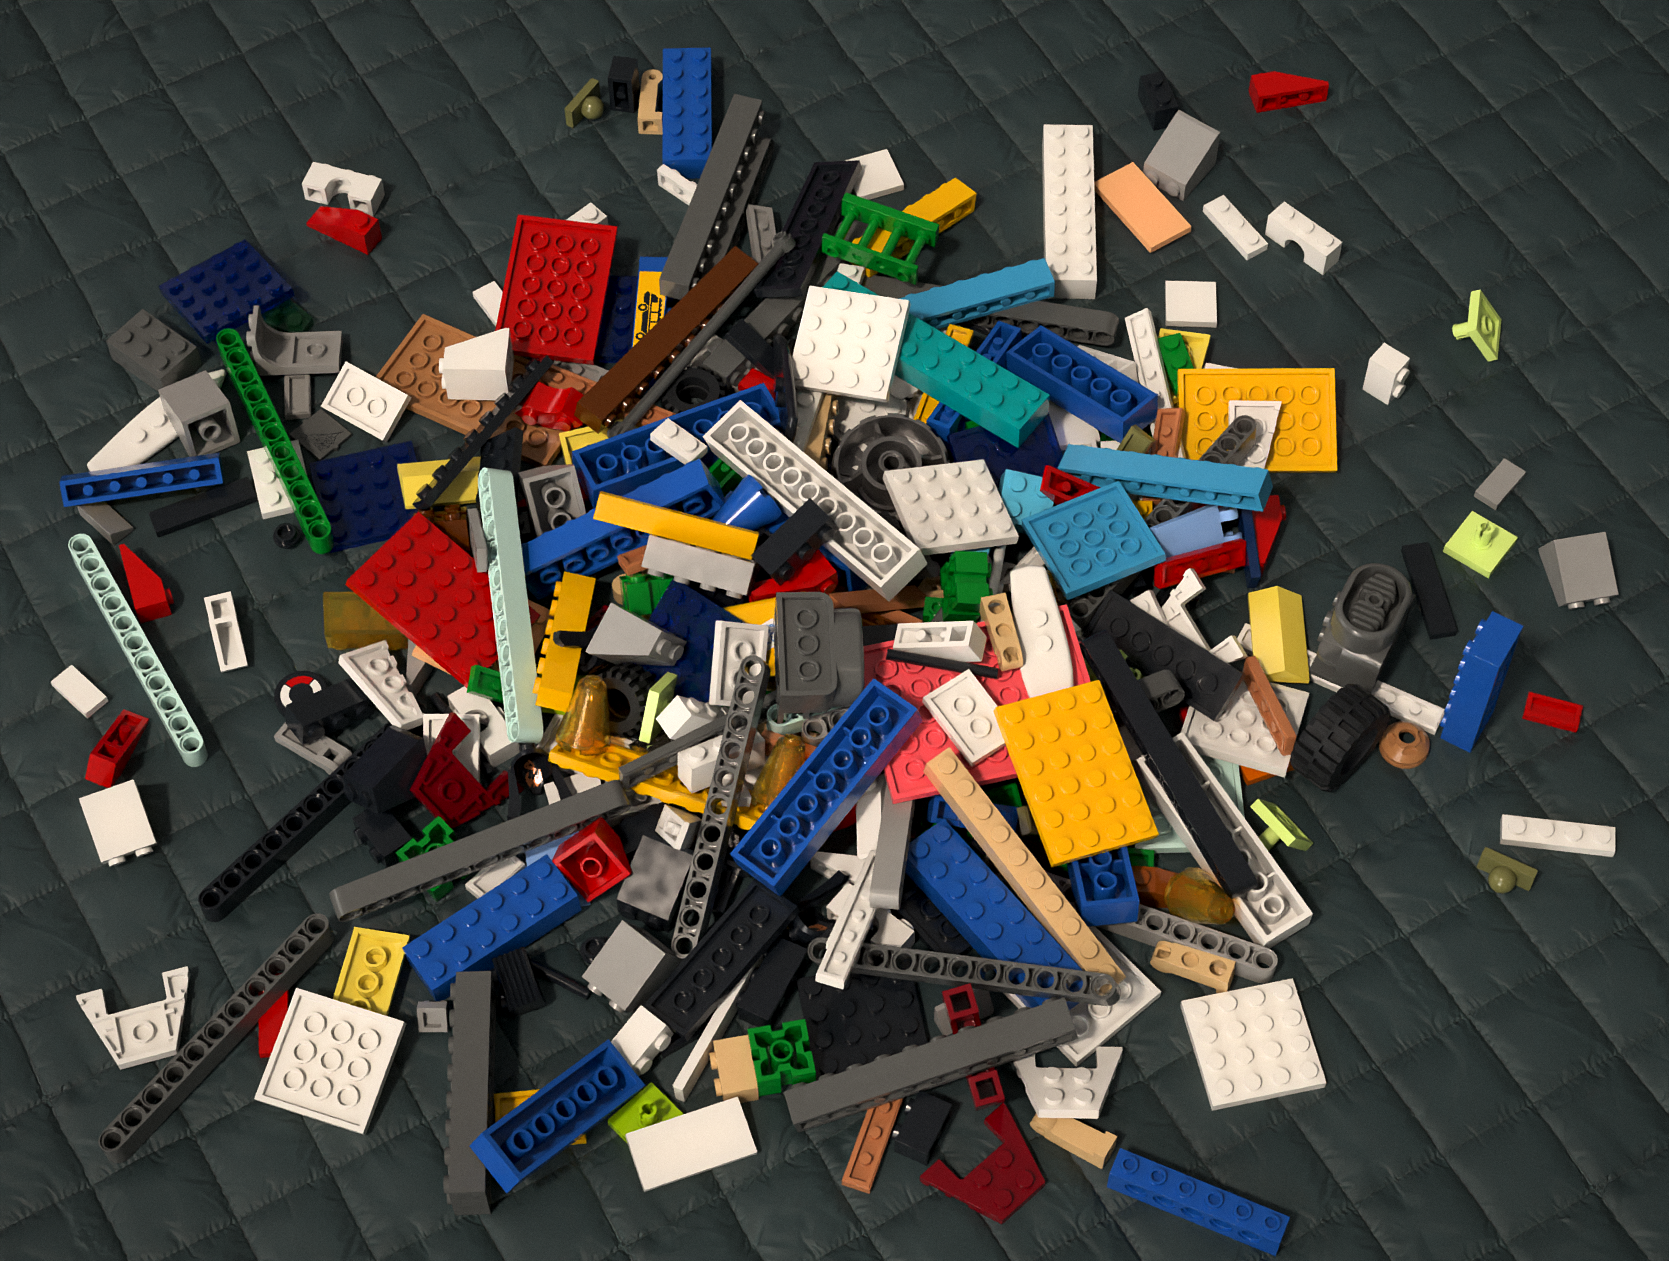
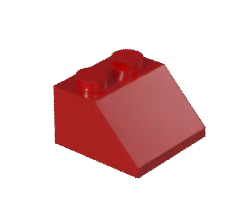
[552,816,632,902]

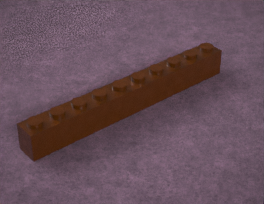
[574,246,759,434]

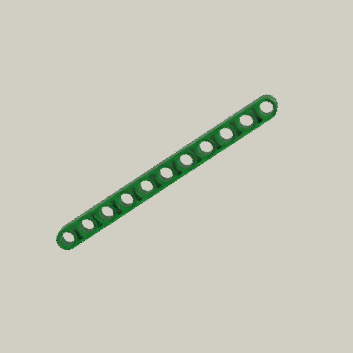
[216,328,334,554]

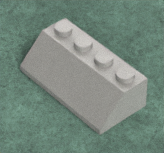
[641,535,761,599]

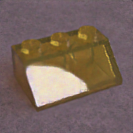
[323,592,409,650]

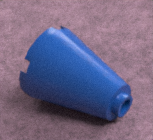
[712,474,782,531]

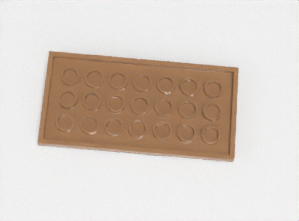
[376,314,576,467]

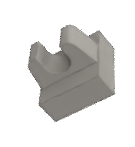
[417,1000,449,1032]

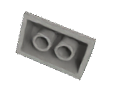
[518,464,586,538]

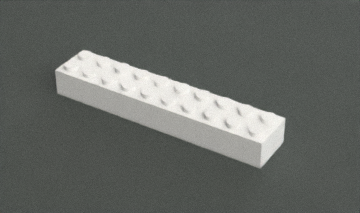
[703,400,928,602]

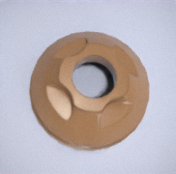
[1379,721,1430,769]

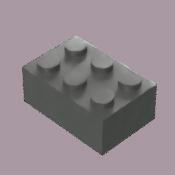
[106,309,202,392]

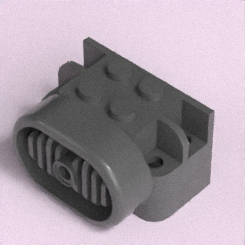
[1309,563,1416,694]
[773,592,865,724]

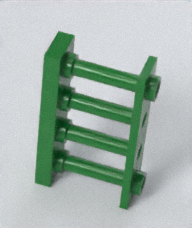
[822,192,939,285]

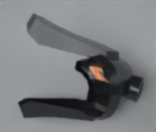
[535,625,611,675]
[507,743,573,821]
[785,870,873,945]

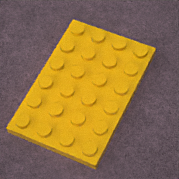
[1177,368,1337,473]
[993,680,1159,867]

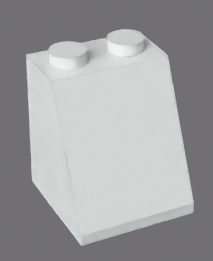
[439,328,514,401]
[79,780,157,867]

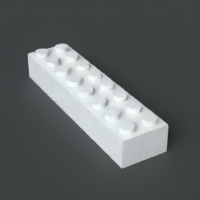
[1042,124,1097,299]
[1134,732,1313,949]

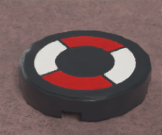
[274,671,327,718]

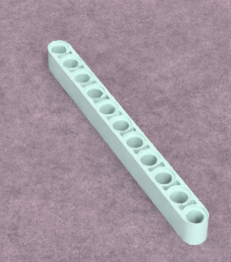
[478,467,543,744]
[68,534,208,767]

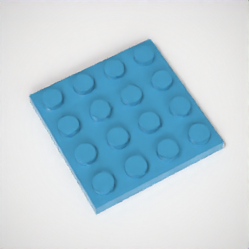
[1021,481,1166,600]

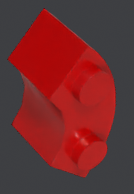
[515,381,584,431]

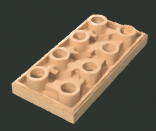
[1094,162,1191,253]

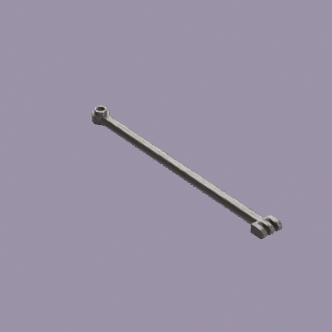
[607,231,796,438]

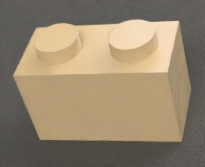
[709,1035,759,1103]

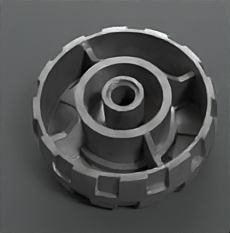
[830,413,950,514]

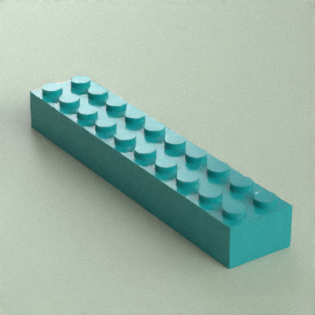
[822,271,1050,448]

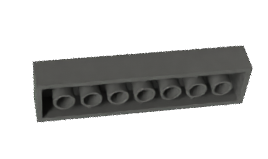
[443,971,497,1215]

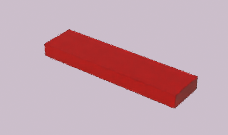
[1154,538,1246,589]

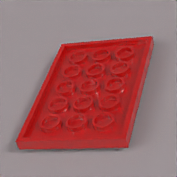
[495,214,618,365]
[345,512,541,688]

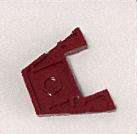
[410,712,524,829]
[919,1103,1045,1224]

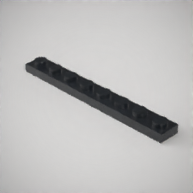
[412,355,554,510]

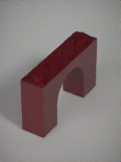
[942,983,1005,1111]

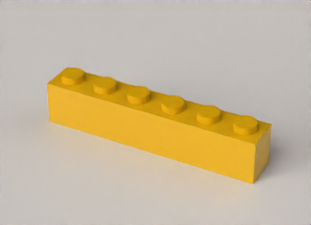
[848,177,977,278]
[532,571,596,712]

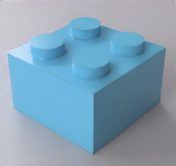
[998,469,1054,535]

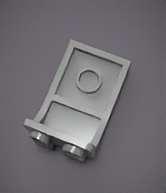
[246,305,343,376]

